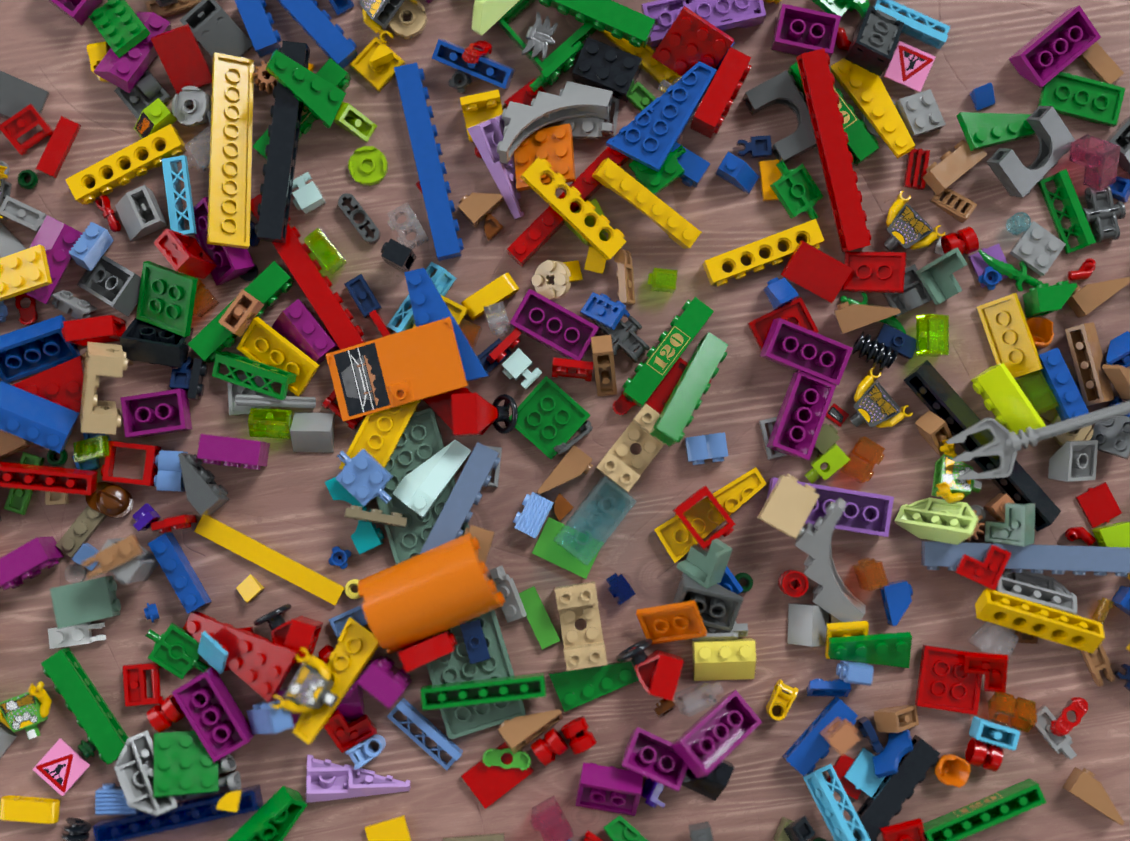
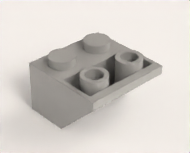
[115,185,168,242]

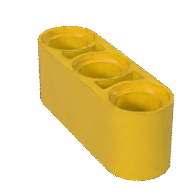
[461,273,519,320]
[0,795,61,824]

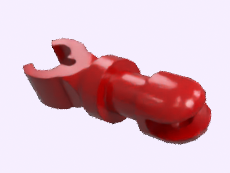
[95,195,121,232]

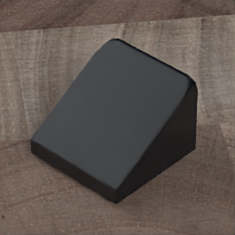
[784,816,815,841]

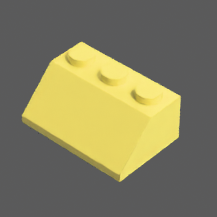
[692,638,756,681]

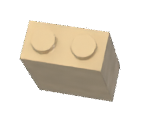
[757,474,820,539]

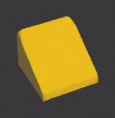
[369,44,394,69]
[584,246,606,274]
[563,260,583,283]
[236,574,265,603]

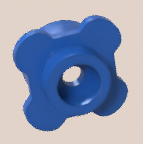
[978,267,1002,290]
[329,546,351,569]
[144,603,160,623]

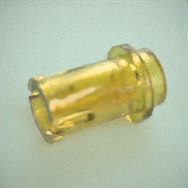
[1091,597,1114,624]

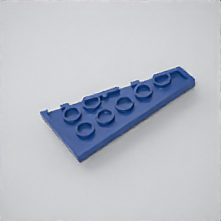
[606,61,717,172]
[404,268,489,382]

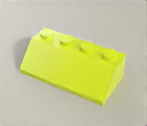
[971,363,1046,435]

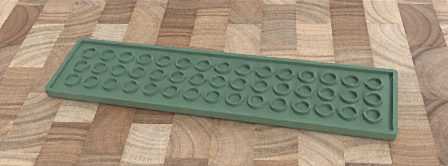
[357,408,526,739]

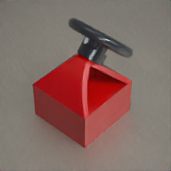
[451,393,518,437]
[254,604,323,665]
[616,638,684,701]

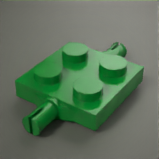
[529,41,584,92]
[629,145,686,195]
[770,160,824,220]
[145,623,208,679]

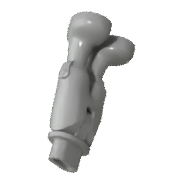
[174,754,241,801]

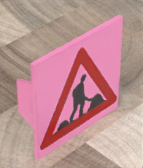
[884,41,935,92]
[32,738,90,796]

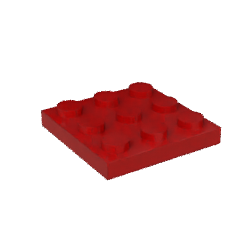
[652,6,734,76]
[915,645,983,715]

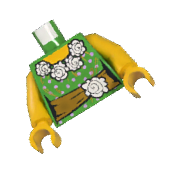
[932,439,982,504]
[0,682,52,740]

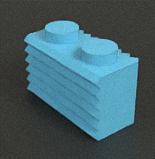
[969,716,1020,751]

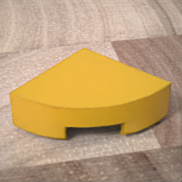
[216,790,242,813]

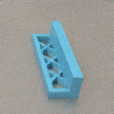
[874,0,950,49]
[162,155,197,235]
[387,261,457,333]
[803,764,871,841]

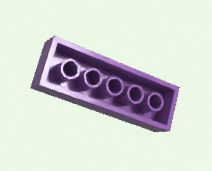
[766,478,894,537]

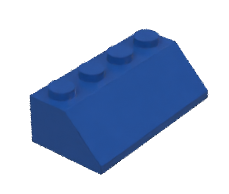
[0,315,80,383]
[0,381,80,453]

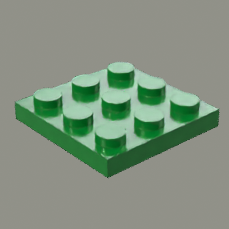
[136,261,198,337]
[509,376,591,460]
[154,731,218,798]

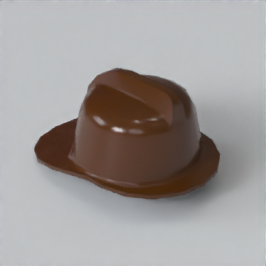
[85,482,134,518]

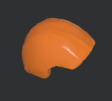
[1026,316,1054,349]
[935,754,971,788]

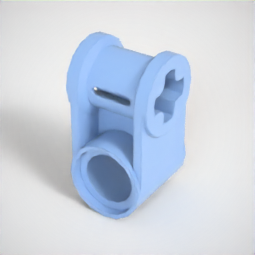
[345,734,386,770]

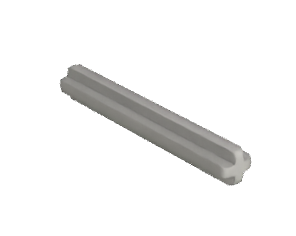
[235,395,316,408]

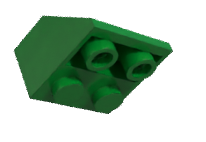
[1023,281,1077,318]

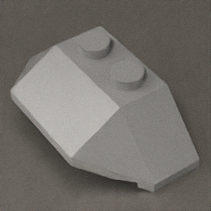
[996,570,1077,615]
[114,730,178,816]

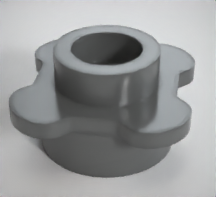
[448,70,472,93]

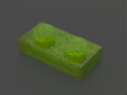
[73,435,109,463]

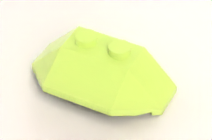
[472,0,519,35]
[894,498,979,545]

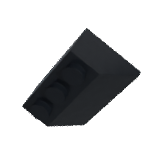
[120,318,193,368]

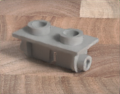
[51,290,97,319]

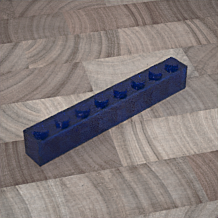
[92,784,264,841]

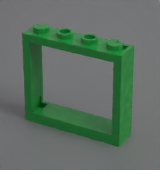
[498,0,597,72]

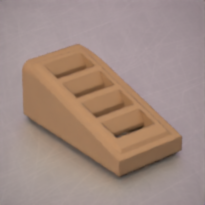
[930,187,977,223]

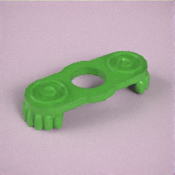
[482,748,531,771]

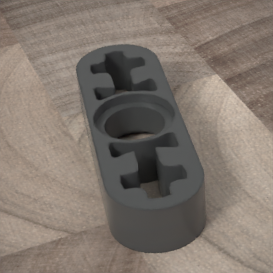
[338,193,381,244]

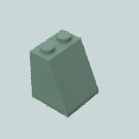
[50,576,121,629]

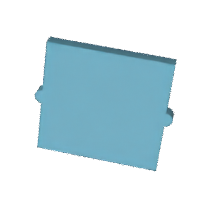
[198,631,228,674]
[844,748,886,798]

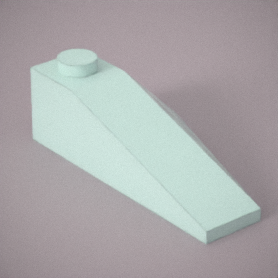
[392,440,472,517]

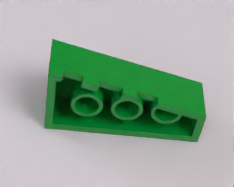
[228,786,308,841]

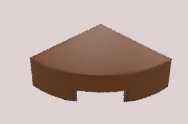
[484,213,504,241]
[554,493,574,521]

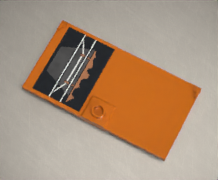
[326,317,468,422]

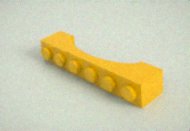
[592,158,702,249]

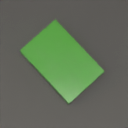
[532,517,603,579]

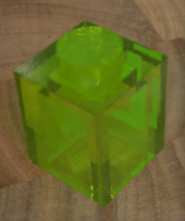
[647,268,677,293]

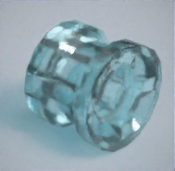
[1006,212,1031,235]

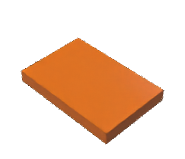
[636,600,707,645]

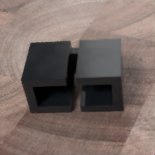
[381,239,417,272]

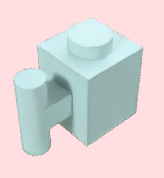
[292,172,326,214]
[502,348,542,390]

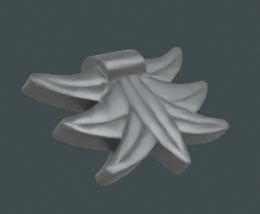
[522,12,558,60]

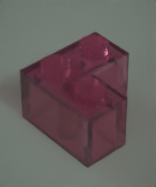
[1069,134,1121,191]
[530,796,574,841]

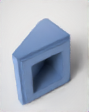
[72,543,99,571]

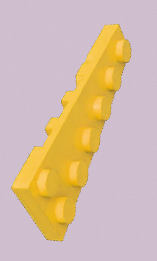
[830,58,915,159]
[654,467,766,563]
[293,617,380,745]

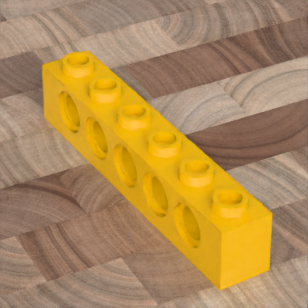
[65,124,187,204]
[520,157,627,260]
[703,219,824,287]
[975,588,1105,654]

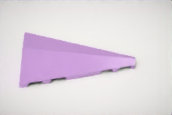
[467,115,524,219]
[306,755,410,803]

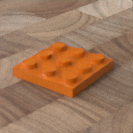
[514,123,576,191]

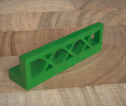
[1038,169,1096,254]
[212,351,297,400]

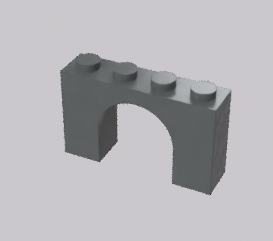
[743,70,817,163]
[987,106,1076,198]

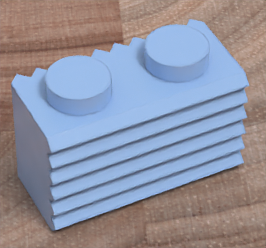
[513,492,554,539]

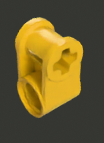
[87,41,111,82]
[766,679,798,721]

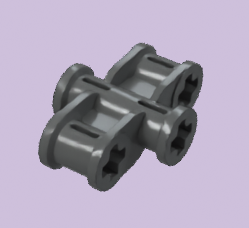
[1082,184,1126,243]
[595,316,650,363]

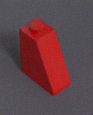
[398,630,457,672]

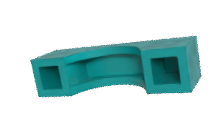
[325,476,385,555]

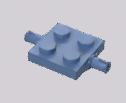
[335,449,393,506]

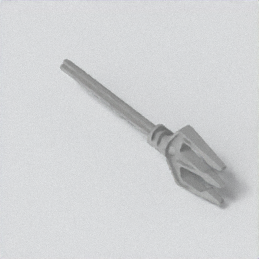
[946,401,1130,480]

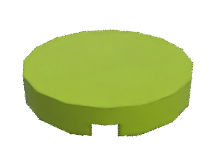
[348,146,388,186]

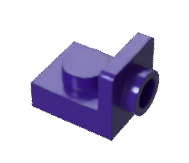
[133,503,161,531]
[641,778,666,808]

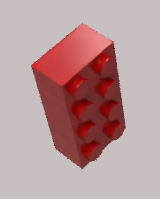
[690,47,752,139]

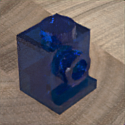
[606,572,636,606]

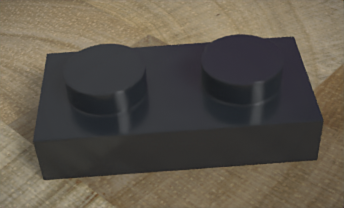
[187,358,208,400]

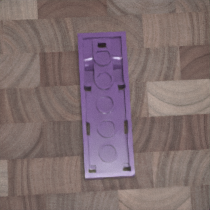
[641,0,766,47]

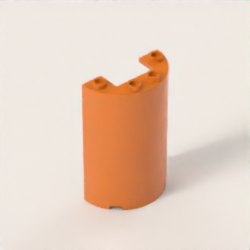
[358,533,506,654]

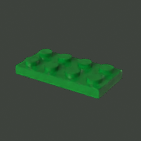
[89,0,151,58]
[1038,72,1126,128]

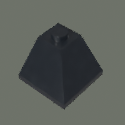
[681,759,734,801]

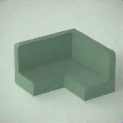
[916,247,968,305]
[985,503,1035,546]
[676,539,733,589]

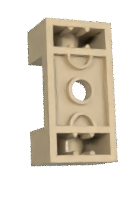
[80,342,128,434]
[596,404,665,492]
[555,581,607,671]

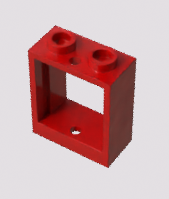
[154,228,217,279]
[62,315,126,346]
[101,441,161,486]
[672,486,736,550]

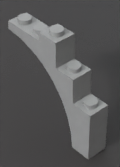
[497,81,613,164]
[795,497,866,622]

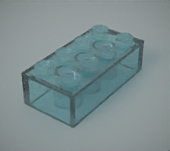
[553,476,637,565]

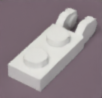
[48,622,106,649]

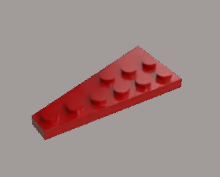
[13,355,84,416]
[183,611,301,702]

